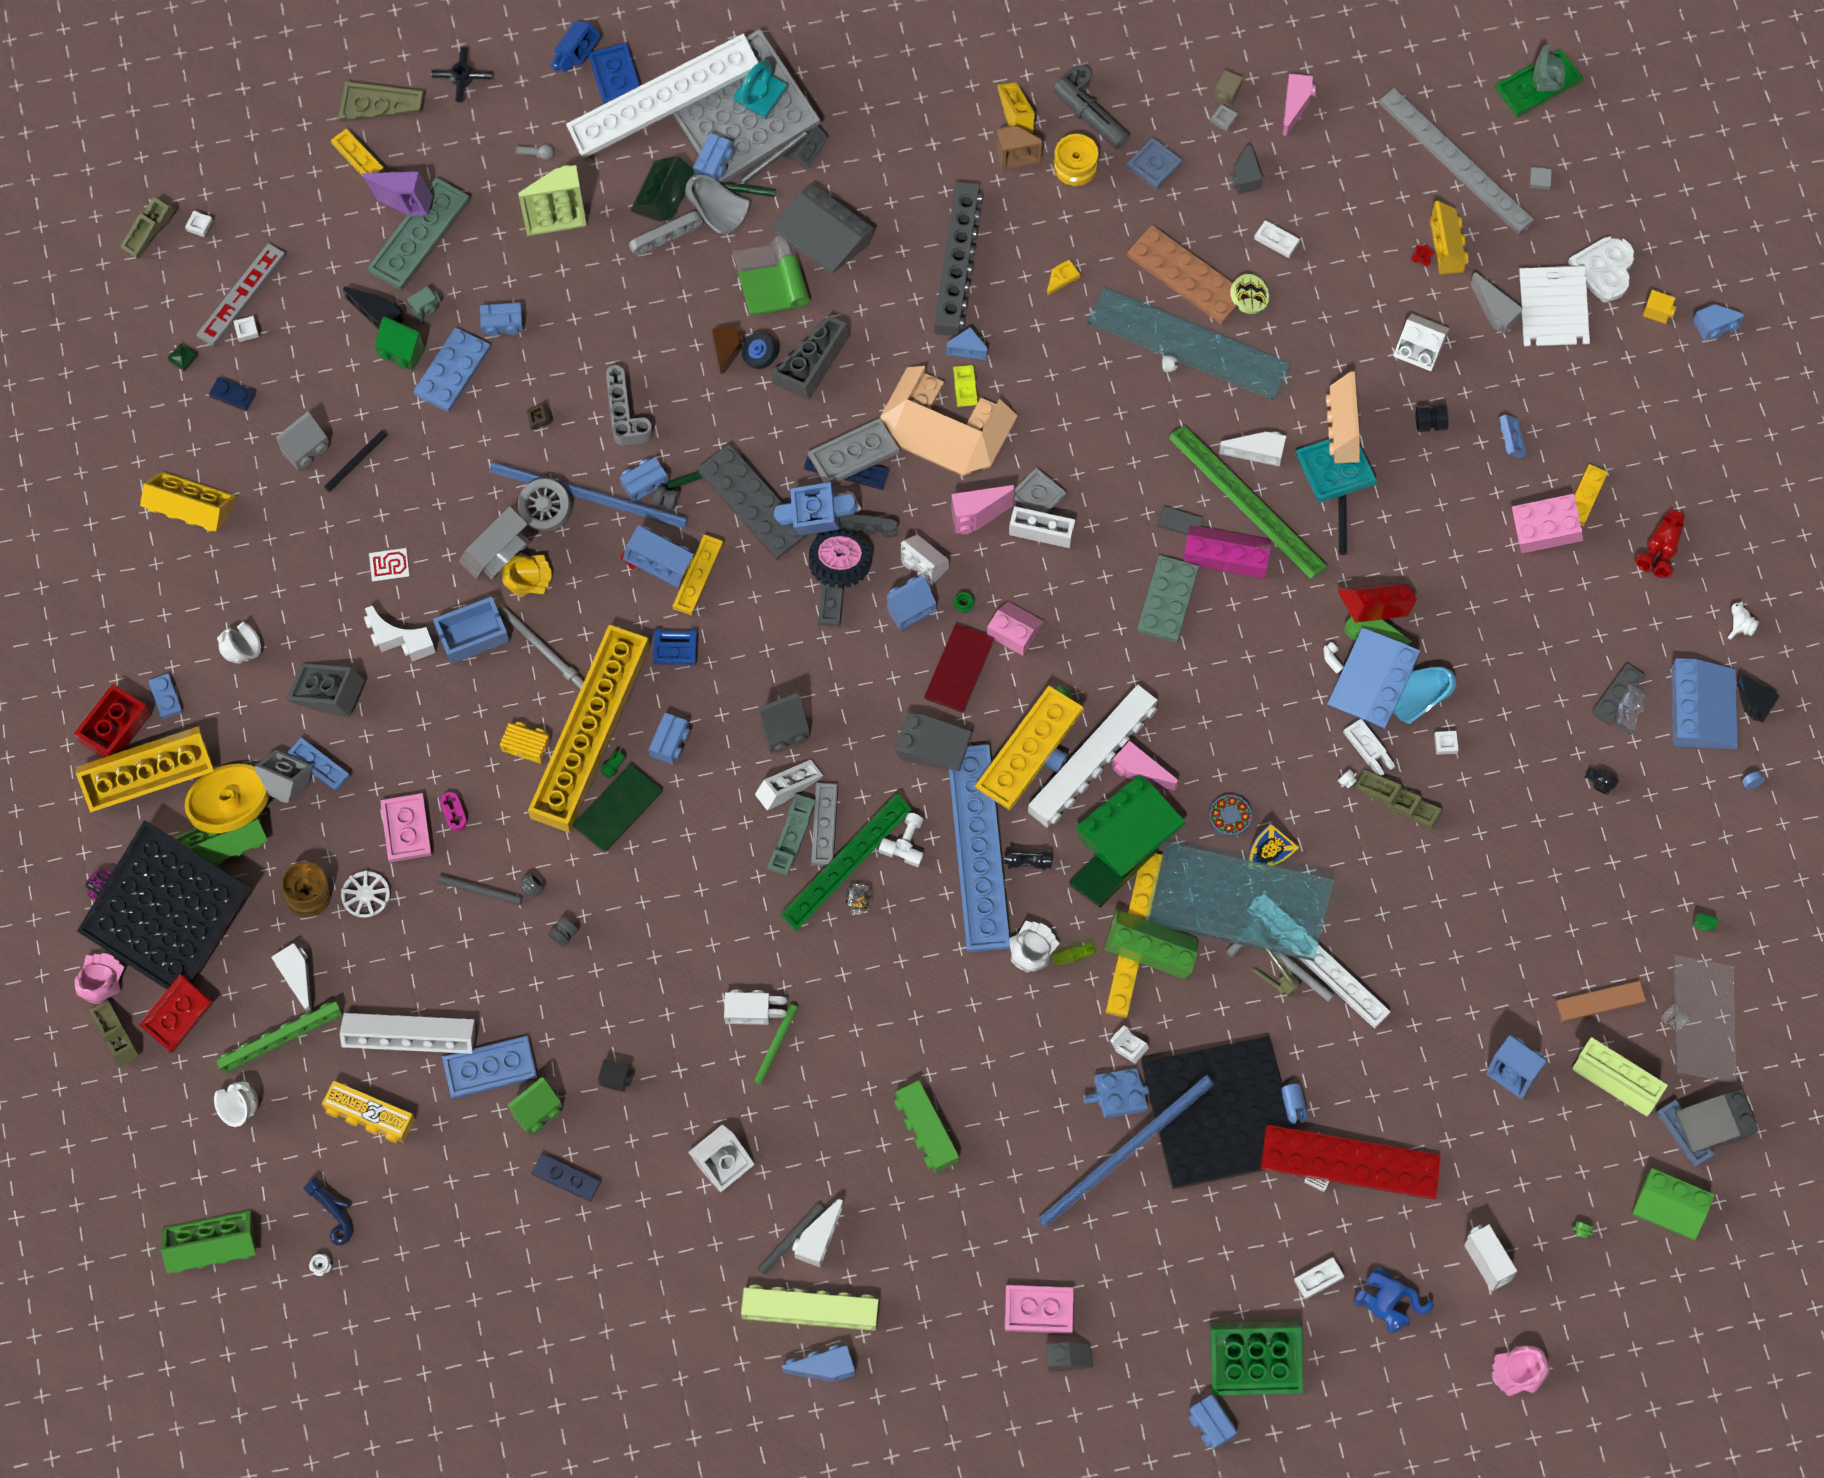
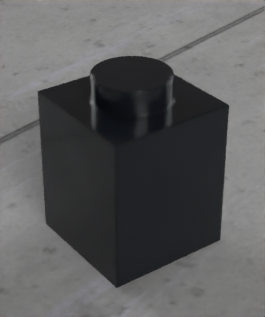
[597,1059,633,1092]

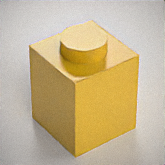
[1643,290,1677,324]

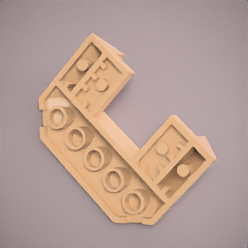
[880,366,1018,476]

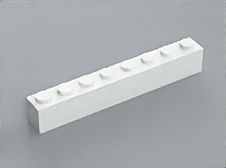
[1028,685,1157,828]

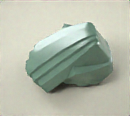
[1533,45,1565,92]

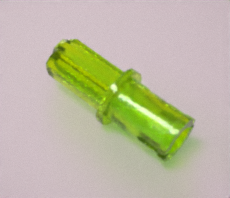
[1052,942,1096,967]

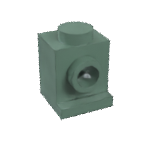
[407,287,441,323]

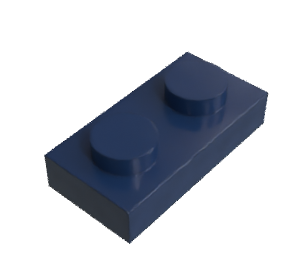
[209,377,256,412]

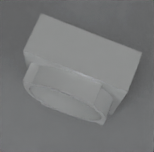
[459,506,530,580]

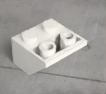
[1393,314,1450,371]
[901,535,949,585]

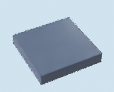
[1126,137,1183,190]

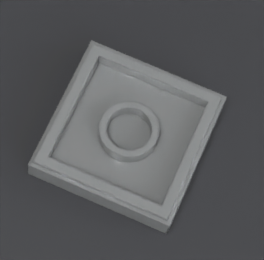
[1014,467,1067,514]

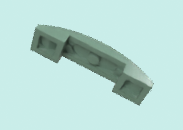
[767,794,815,876]

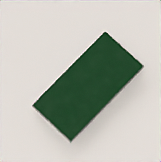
[573,764,662,853]
[1069,847,1159,908]

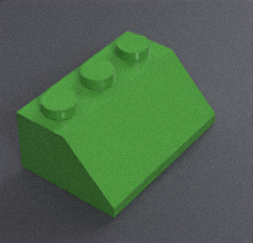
[1632,1168,1715,1241]

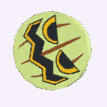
[1230,274,1269,314]

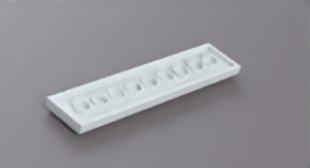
[566,34,758,159]

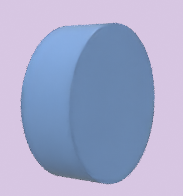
[1742,771,1765,790]

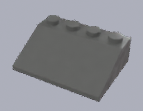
[770,183,874,274]

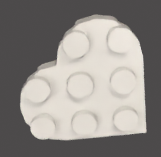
[1568,236,1634,302]

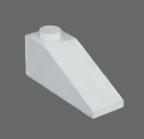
[1219,432,1286,467]
[755,760,823,811]
[271,943,312,1013]
[792,1199,843,1267]

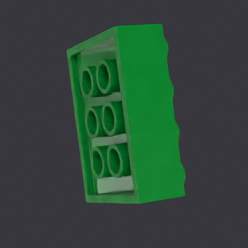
[1075,775,1186,877]
[1209,1320,1303,1396]

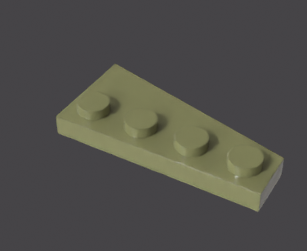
[338,82,424,122]

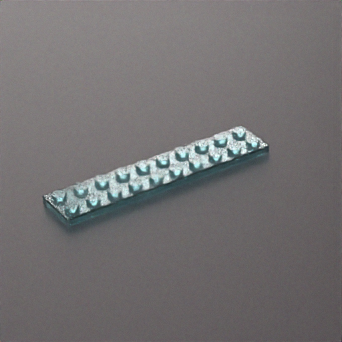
[1087,288,1291,401]

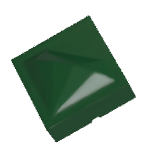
[167,343,197,371]

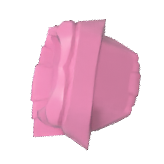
[75,953,125,1004]
[1492,1345,1550,1396]

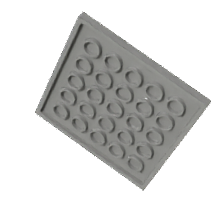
[672,29,821,183]

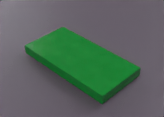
[1494,49,1583,117]

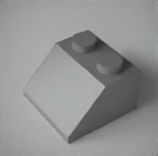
[276,411,330,471]
[255,750,313,803]

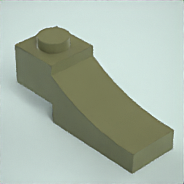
[120,196,176,258]
[89,1000,139,1067]

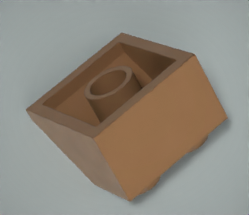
[997,126,1042,170]

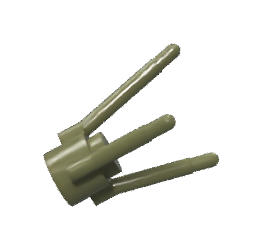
[1252,947,1301,996]

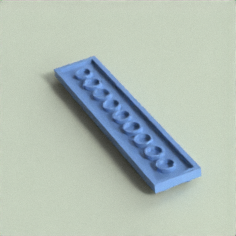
[949,745,1010,953]

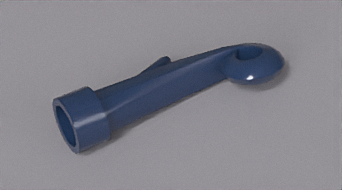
[303,1177,352,1245]

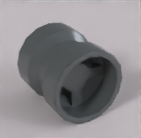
[653,486,680,511]
[548,917,578,948]

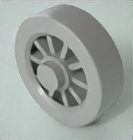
[518,478,571,532]

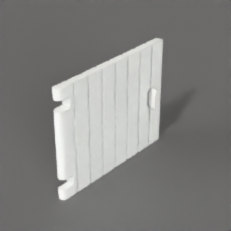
[1519,266,1590,346]

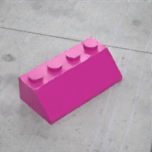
[1183,525,1272,579]

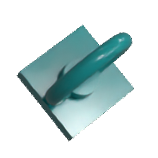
[732,60,788,119]

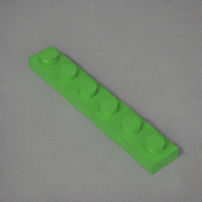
[216,1001,342,1074]

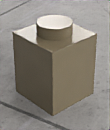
[1214,70,1243,106]

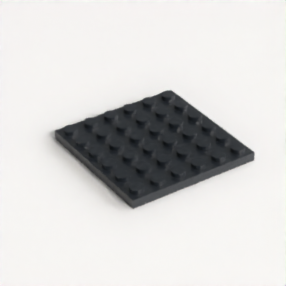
[77,820,251,990]
[1141,1036,1293,1190]

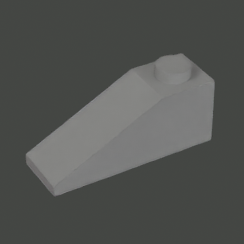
[1471,272,1523,334]

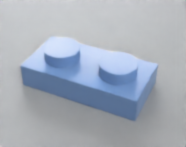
[1499,414,1527,458]
[148,674,183,720]

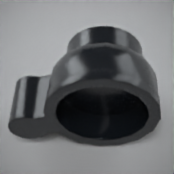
[1584,767,1619,795]

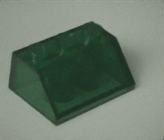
[631,156,694,222]

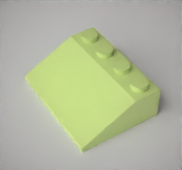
[518,165,587,236]

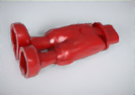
[1635,509,1685,578]

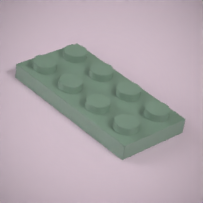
[1137,555,1199,643]

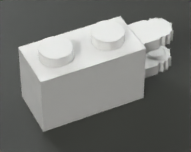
[724,990,787,1025]

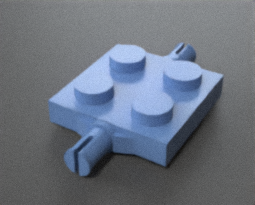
[1083,1068,1148,1119]

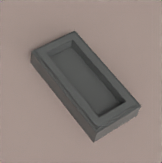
[1157,506,1203,536]

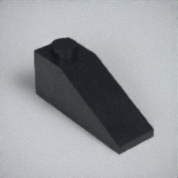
[343,286,404,330]

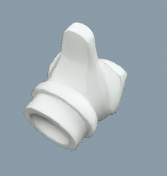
[1728,601,1759,640]

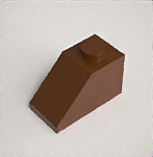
[712,324,744,374]

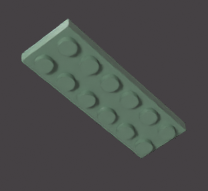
[367,178,470,291]

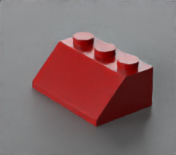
[1337,583,1417,623]

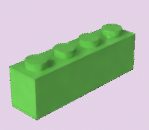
[893,1080,959,1174]

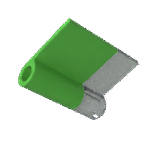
[732,235,810,316]

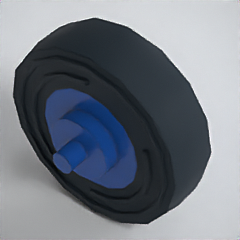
[741,332,778,369]

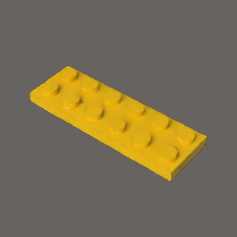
[975,686,1084,811]

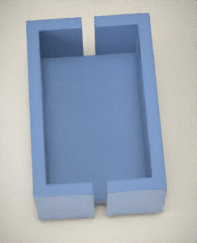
[433,597,509,665]

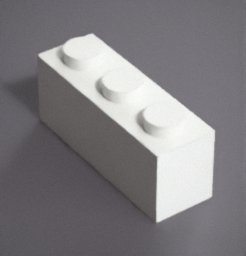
[1009,506,1075,548]

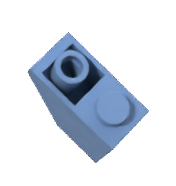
[1693,304,1744,341]

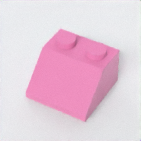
[987,602,1044,656]

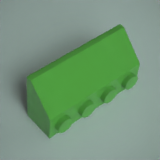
[175,817,268,865]
[1104,910,1198,979]
[161,1210,256,1273]

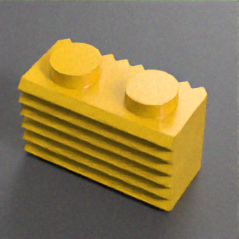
[500,722,550,764]

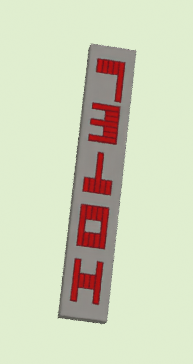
[196,243,285,347]

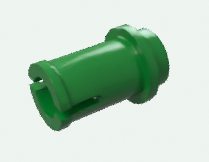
[600,751,625,779]

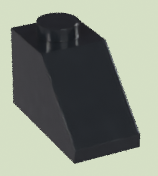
[1737,674,1779,723]

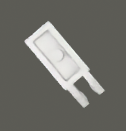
[1343,719,1395,776]

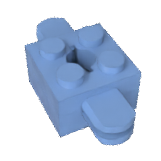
[774,482,857,536]

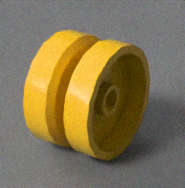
[1054,134,1099,186]

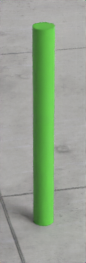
[754,1004,798,1085]

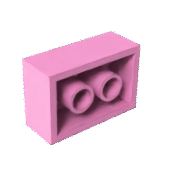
[1512,494,1583,554]

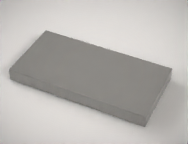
[808,418,900,485]

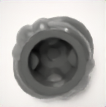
[521,874,544,896]

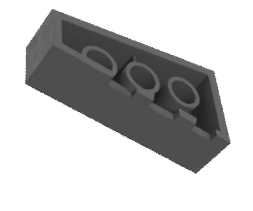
[770,316,850,400]

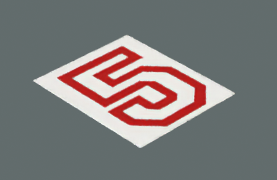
[369,548,409,581]

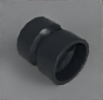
[1415,403,1449,432]

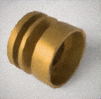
[281,862,331,918]

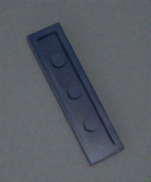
[804,449,889,490]

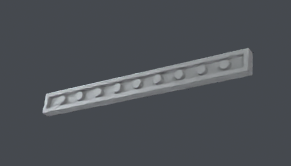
[1379,88,1534,235]

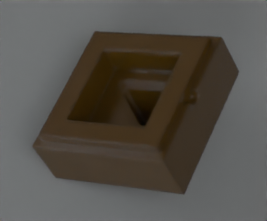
[526,403,551,430]

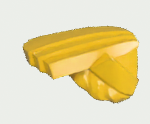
[502,553,553,598]

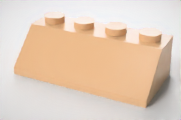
[1326,372,1360,463]

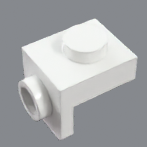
[1110,1026,1149,1064]

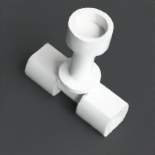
[878,813,924,867]

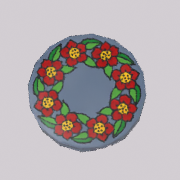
[1209,795,1252,837]

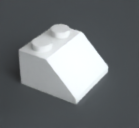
[688,1125,755,1192]

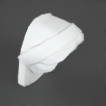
[1009,921,1060,973]

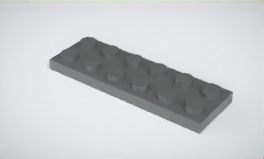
[697,444,808,560]

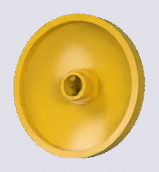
[185,764,269,833]

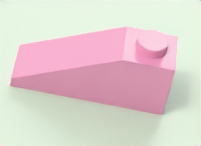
[1283,74,1316,136]
[1112,741,1178,791]

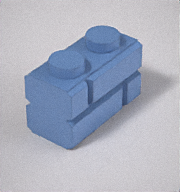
[693,133,735,182]
[480,303,523,336]
[619,457,668,503]
[648,713,691,765]
[1188,1394,1238,1450]

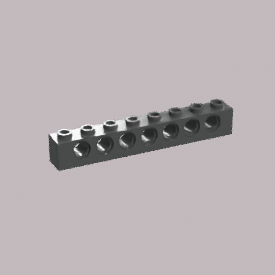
[934,182,983,336]

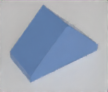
[946,328,987,361]

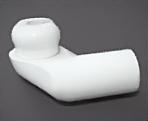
[1323,642,1344,674]

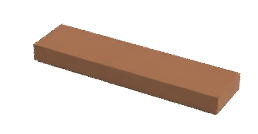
[1555,981,1646,1023]

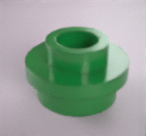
[953,592,974,613]

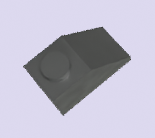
[1230,145,1263,194]
[1045,1342,1093,1372]

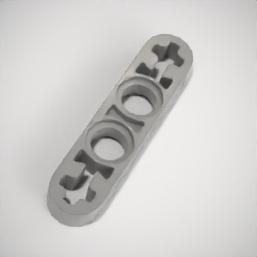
[629,211,703,256]

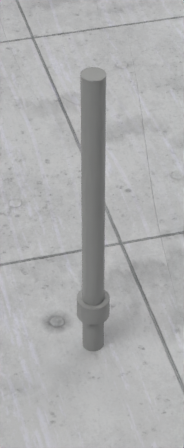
[497,604,584,689]

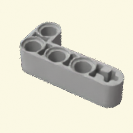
[606,365,653,446]

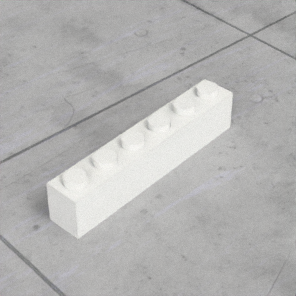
[340,1013,476,1054]

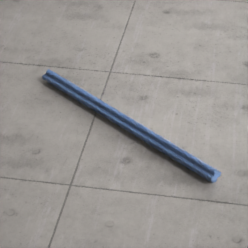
[490,461,688,529]
[1038,1075,1214,1228]

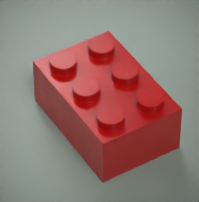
[74,684,151,758]

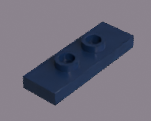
[531,1153,601,1202]

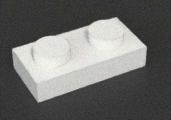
[1254,220,1300,258]
[1294,1258,1345,1300]

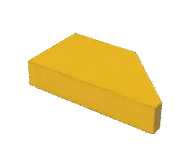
[1047,259,1080,295]

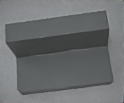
[783,126,828,168]

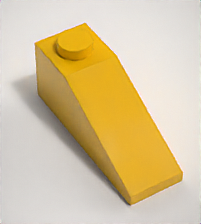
[998,82,1035,134]

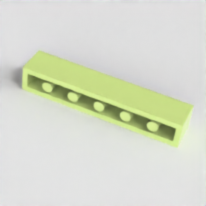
[741,1285,879,1331]

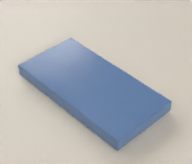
[442,1036,537,1099]

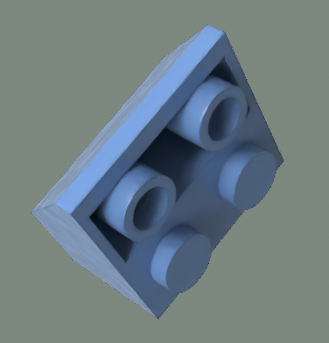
[887,575,936,631]

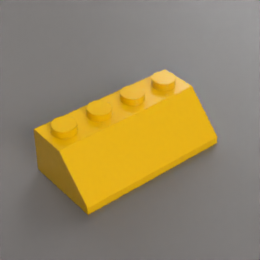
[140,471,237,531]

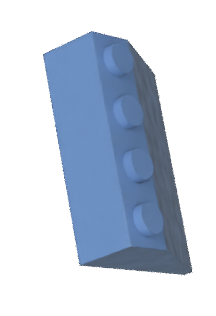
[1327,628,1421,731]
[1671,658,1738,749]

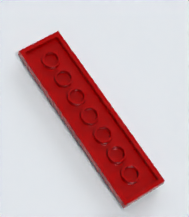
[1260,1125,1441,1200]

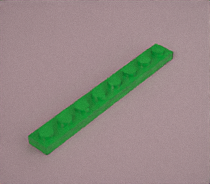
[780,794,912,931]

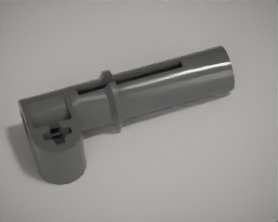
[1052,65,1129,150]

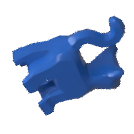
[1354,1267,1434,1334]

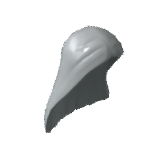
[685,174,750,234]

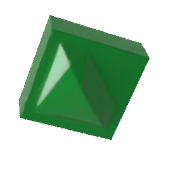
[1692,913,1719,933]

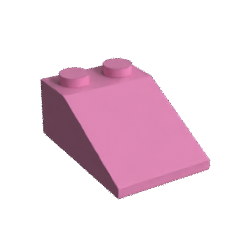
[951,485,1014,535]

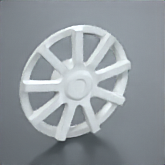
[341,871,390,918]

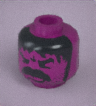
[85,869,112,900]

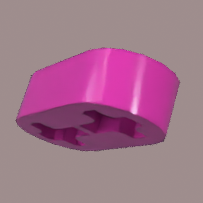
[440,792,467,832]

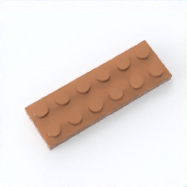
[1126,225,1238,325]

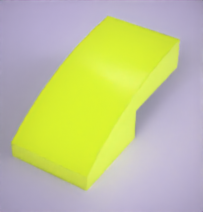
[953,365,978,407]

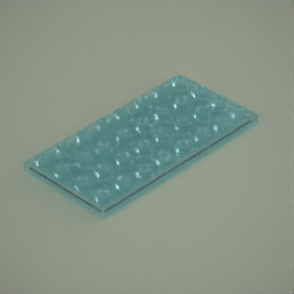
[1145,842,1334,961]

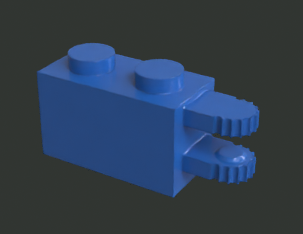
[550,21,601,72]

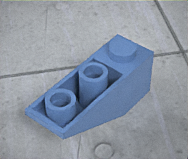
[782,1344,855,1382]

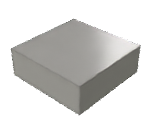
[1210,104,1238,131]
[1530,167,1552,190]

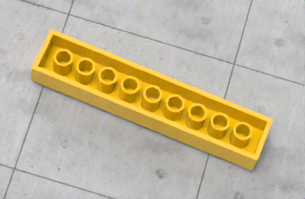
[528,625,650,833]

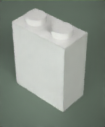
[1464,1225,1517,1291]

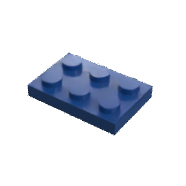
[588,43,639,105]

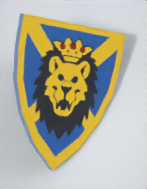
[1249,824,1299,870]

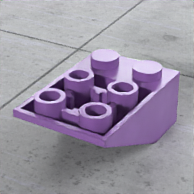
[362,171,433,216]

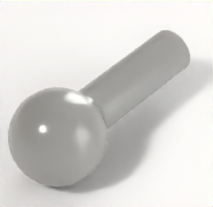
[516,144,554,160]

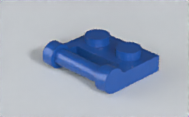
[653,628,697,665]

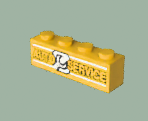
[322,1081,415,1143]

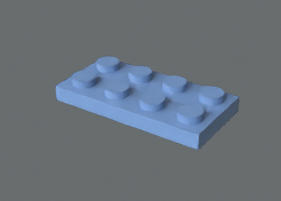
[413,327,491,412]

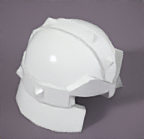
[217,622,261,664]
[214,1081,258,1127]

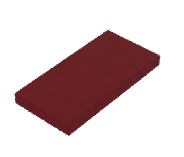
[924,624,994,713]

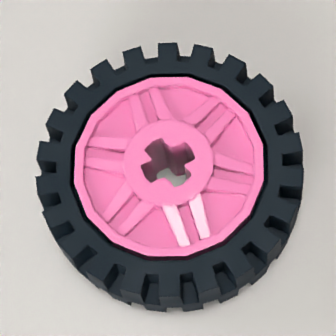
[809,529,871,588]

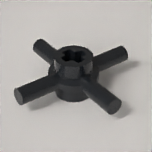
[431,47,492,103]

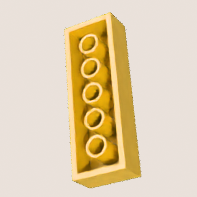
[76,726,214,813]

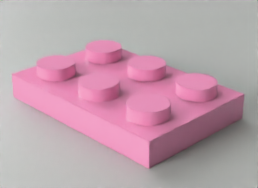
[380,793,432,863]
[1005,1285,1073,1334]

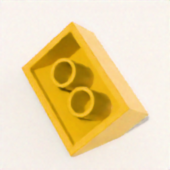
[1430,201,1468,274]

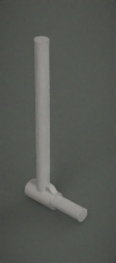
[1226,920,1334,1002]

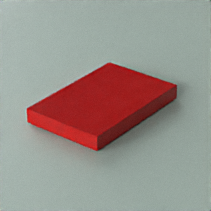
[139,974,214,1053]

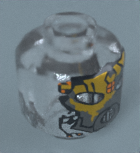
[844,883,874,916]

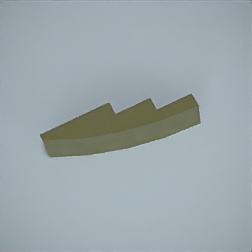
[1354,770,1443,830]

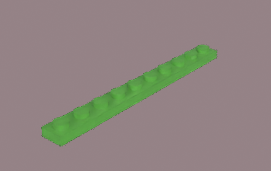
[1169,426,1327,579]

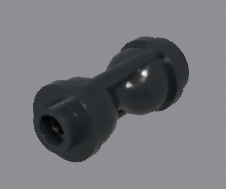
[1004,847,1052,871]

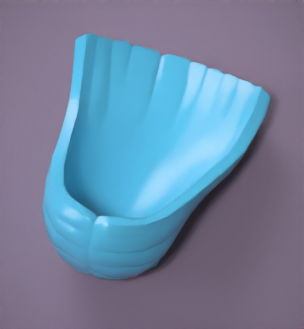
[1394,667,1457,724]

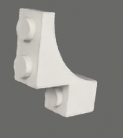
[364,606,436,661]

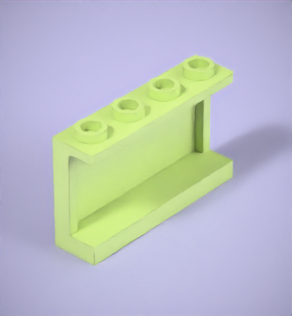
[1572,1037,1668,1116]

